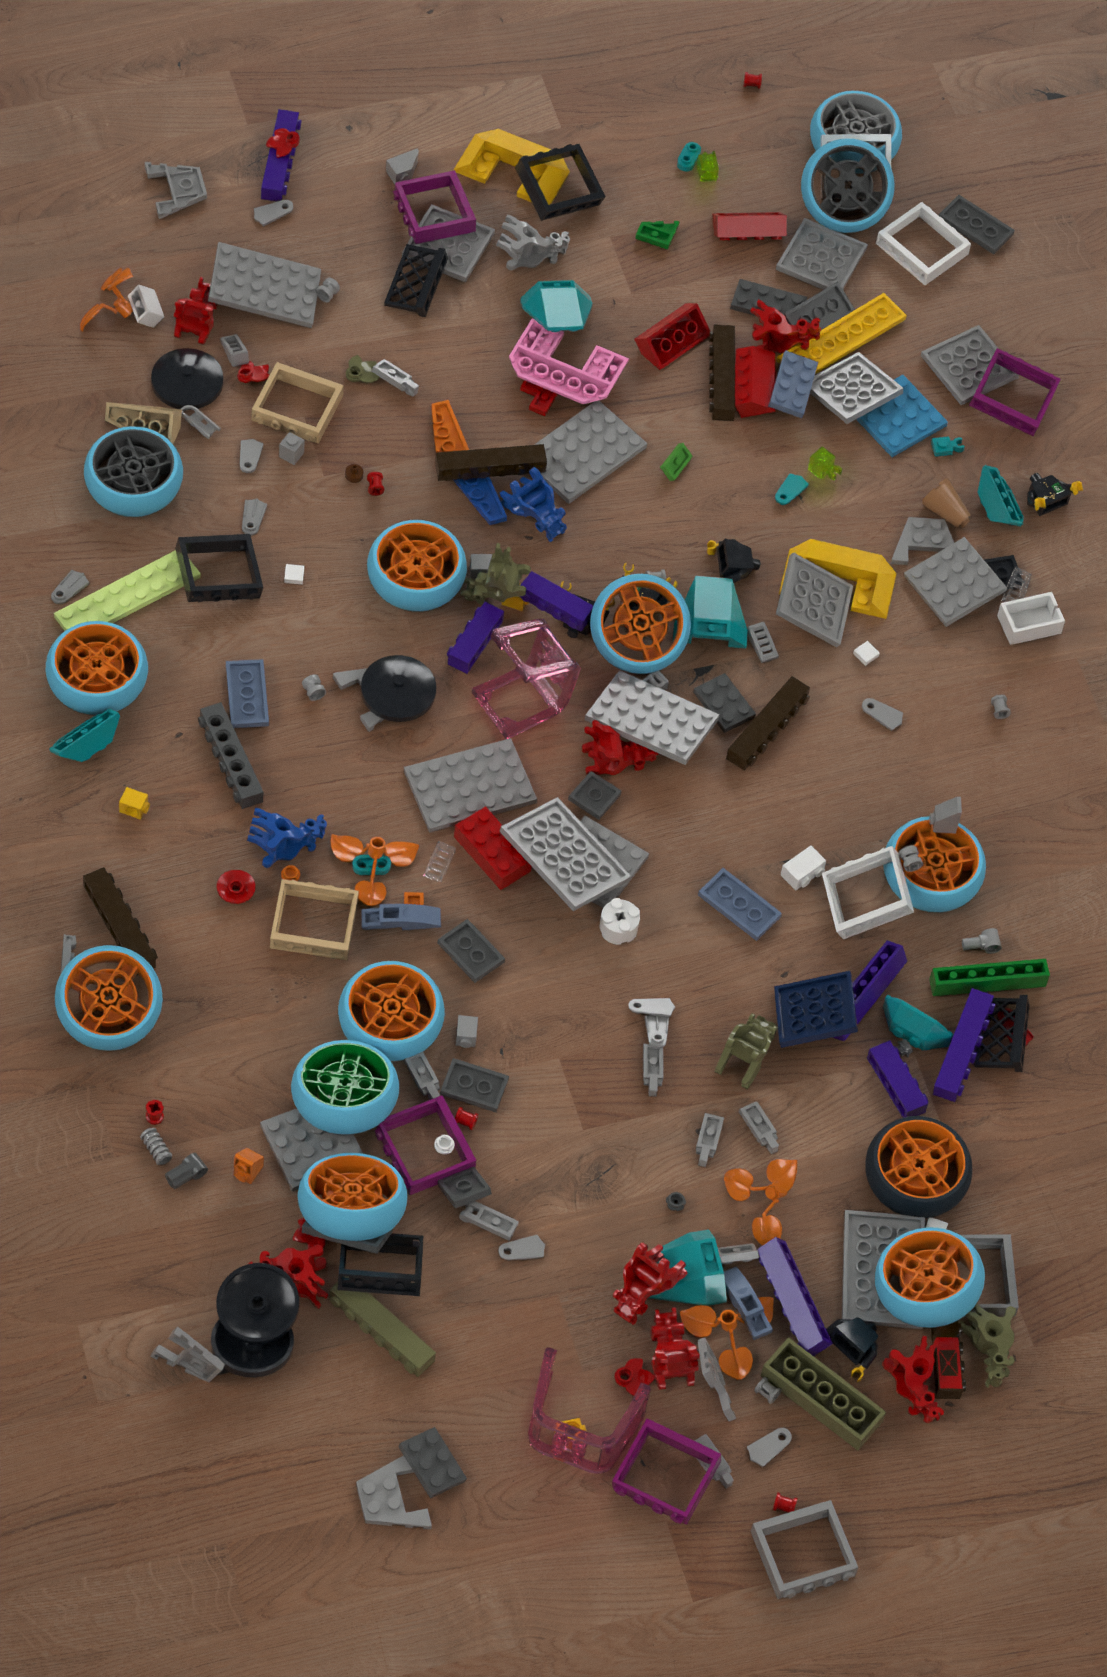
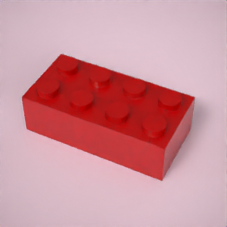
[454,806,532,890]

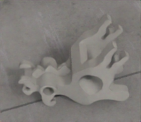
[496,214,570,270]

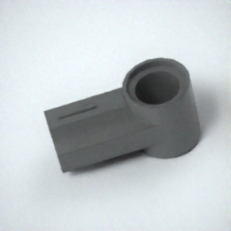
[165,1153,208,1189]

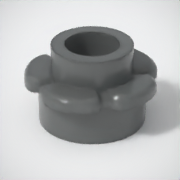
[896,1039,913,1057]
[666,1192,686,1211]

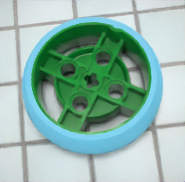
[291,1040,399,1134]

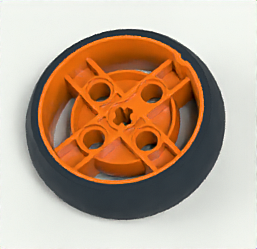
[865,1116,972,1218]

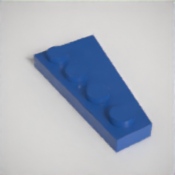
[453,477,507,525]

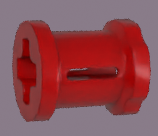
[743,72,762,89]
[367,471,385,496]
[146,1100,164,1125]
[455,1107,479,1130]
[773,1492,798,1513]

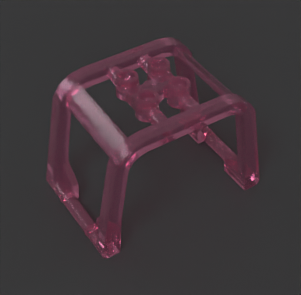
[471,618,581,739]
[528,1347,651,1474]

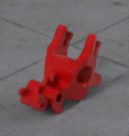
[174,277,218,345]
[750,299,821,354]
[582,720,658,775]
[613,1242,688,1325]
[248,1244,329,1309]
[651,1307,700,1390]
[882,1336,944,1423]

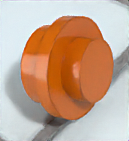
[281,865,300,881]

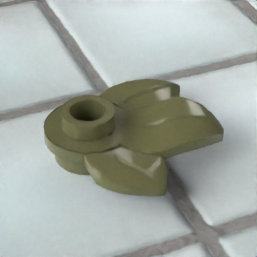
[346,355,379,383]

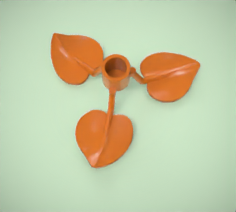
[80,267,133,332]
[330,834,419,906]
[724,1159,797,1246]
[680,1297,774,1380]

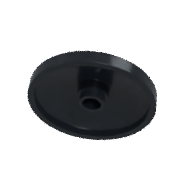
[151,348,224,410]
[361,655,436,722]
[216,1263,300,1344]
[211,1320,294,1378]

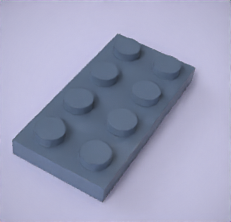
[768,350,818,418]
[226,659,269,728]
[698,868,782,941]

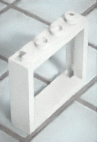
[821,134,891,202]
[876,202,971,285]
[822,846,914,940]

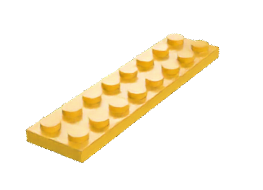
[777,293,907,374]

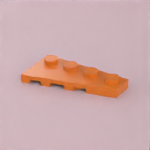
[431,400,469,453]

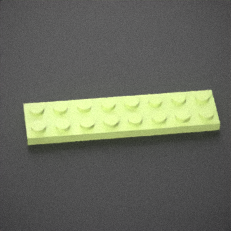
[54,550,201,631]

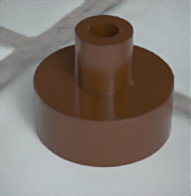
[345,464,364,483]

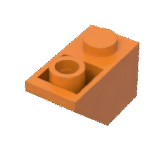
[234,1148,264,1184]

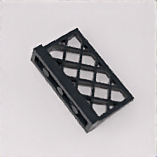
[384,244,448,317]
[974,995,1030,1072]

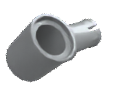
[962,928,1002,954]

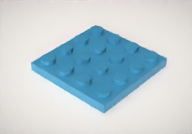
[856,375,948,457]

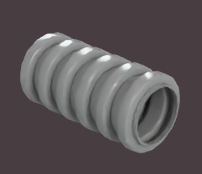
[140,1127,172,1165]

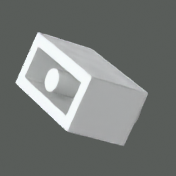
[128,285,164,328]
[781,846,826,891]

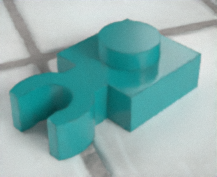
[931,437,965,457]

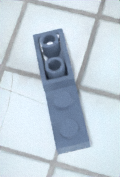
[361,904,441,930]
[724,1267,773,1340]

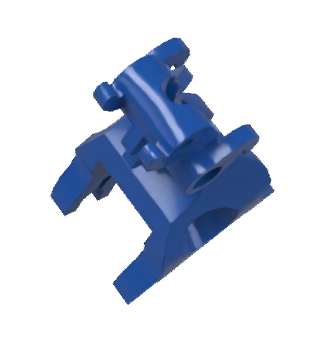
[500,467,567,542]
[247,808,327,868]

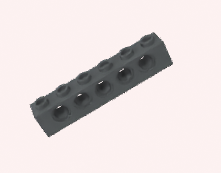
[198,702,264,809]

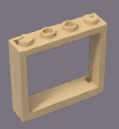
[251,362,344,444]
[270,879,359,960]

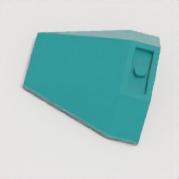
[520,280,593,332]
[672,576,748,648]
[649,1229,727,1306]

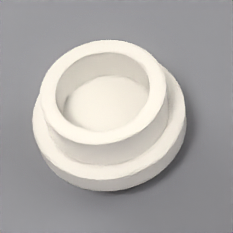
[434,1135,455,1155]

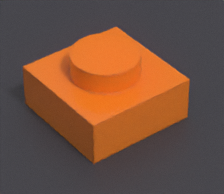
[404,892,424,905]

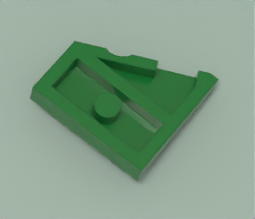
[635,221,680,250]

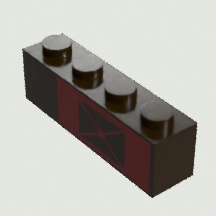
[931,1320,966,1399]

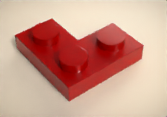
[520,380,558,416]

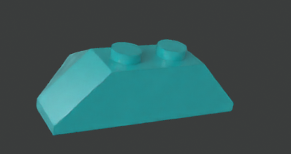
[977,465,1024,527]
[49,709,120,762]
[883,995,954,1051]

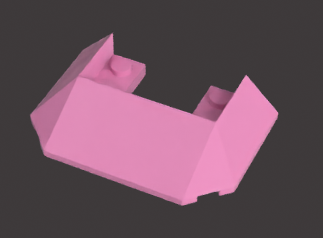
[509,319,629,404]

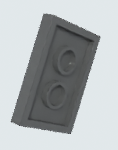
[693,673,756,733]
[437,919,505,983]
[440,1058,509,1113]
[398,1427,467,1499]

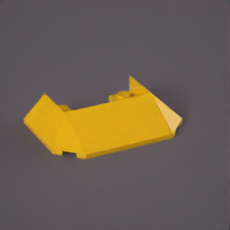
[454,129,570,205]
[779,539,897,619]

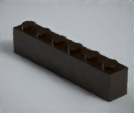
[709,324,736,421]
[435,444,547,481]
[726,676,810,771]
[83,867,158,976]

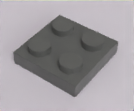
[568,771,622,820]
[438,1167,492,1208]

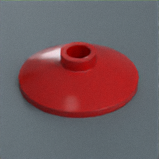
[217,870,256,904]

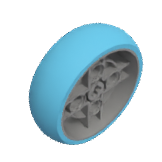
[810,91,902,174]

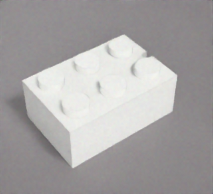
[997,592,1065,645]

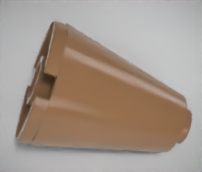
[922,478,971,528]

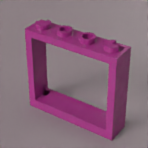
[392,170,476,244]
[969,348,1061,436]
[375,1095,477,1195]
[612,1418,721,1525]

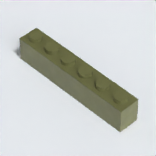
[329,1277,436,1377]

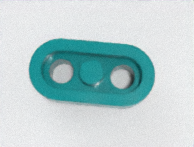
[677,142,701,172]
[352,855,391,875]

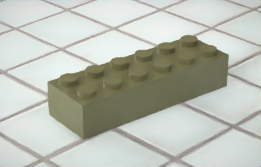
[760,1337,886,1451]

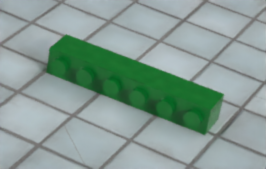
[929,959,1050,996]

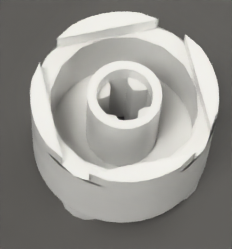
[599,898,640,945]

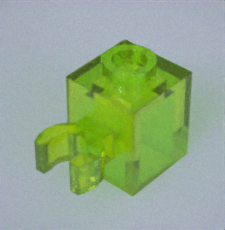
[696,151,719,182]
[808,446,842,480]

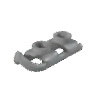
[180,405,221,439]

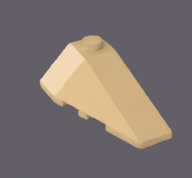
[105,402,182,444]

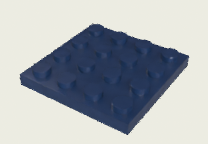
[774,971,858,1048]

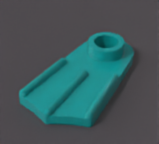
[775,473,809,505]

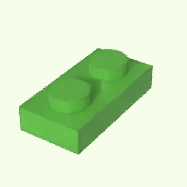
[660,443,693,481]

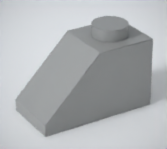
[386,149,419,184]
[929,797,962,833]

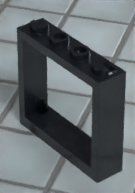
[515,144,606,221]
[175,534,263,603]
[337,1233,424,1296]

